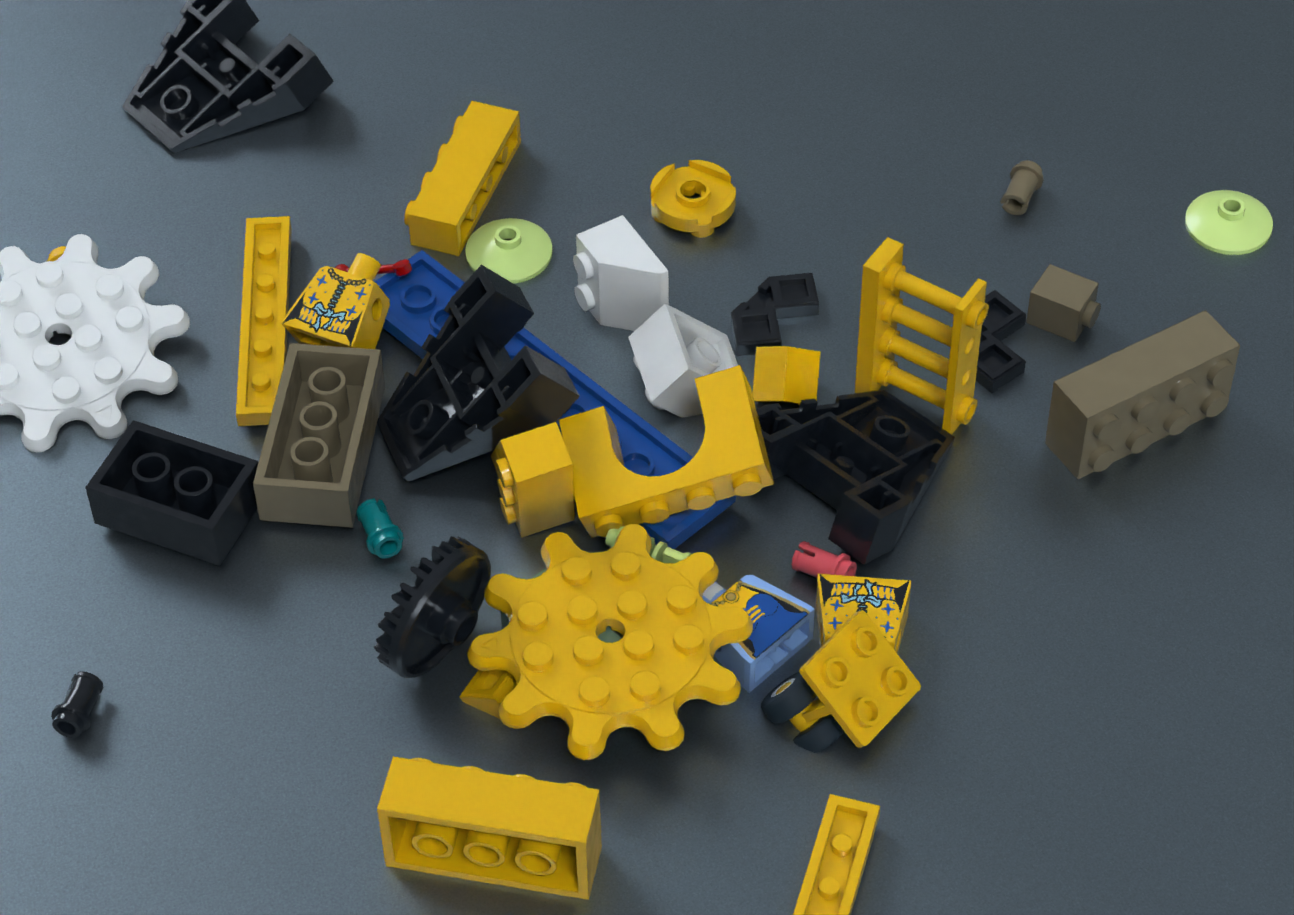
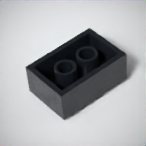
[85,420,259,566]

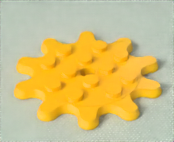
[467,524,753,760]

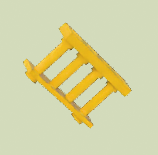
[855,237,989,435]

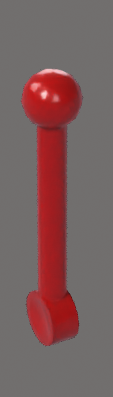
[335,259,412,276]

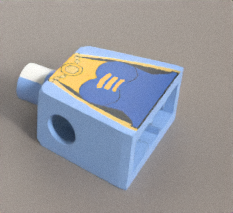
[702,575,815,693]

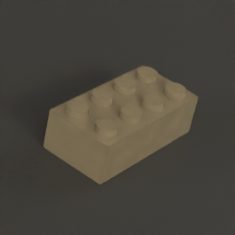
[1045,310,1240,480]
[253,343,385,528]

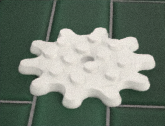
[0,234,190,453]

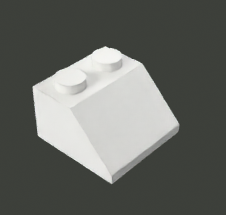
[573,215,669,331]
[628,303,738,418]

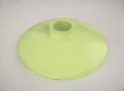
[1185,190,1273,255]
[465,218,553,284]

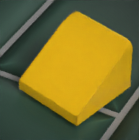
[460,670,517,719]

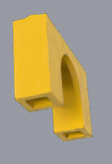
[559,365,774,538]

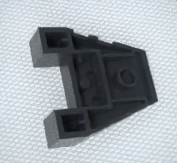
[122,0,334,154]
[377,264,580,481]
[756,390,955,565]

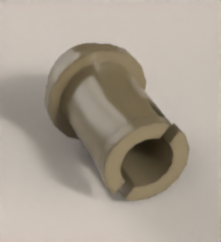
[1000,160,1044,215]

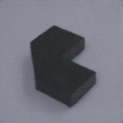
[731,273,819,356]
[976,290,1026,393]

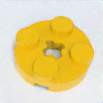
[650,160,736,238]

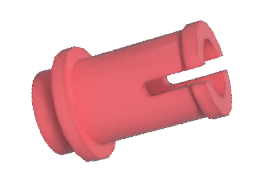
[791,541,857,578]

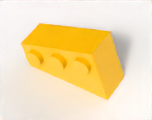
[491,422,575,538]

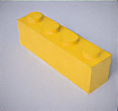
[404,101,521,256]

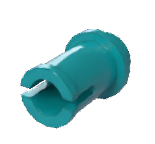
[356,498,404,558]

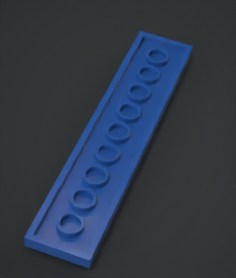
[375,250,736,549]

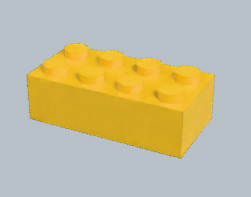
[377,756,602,900]

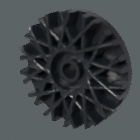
[374,536,491,678]

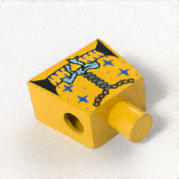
[281,253,390,349]
[816,574,911,654]

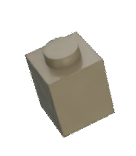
[1026,264,1101,342]

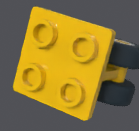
[761,610,921,753]

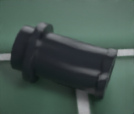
[51,671,104,738]

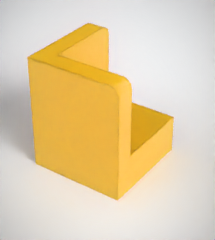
[752,346,821,405]

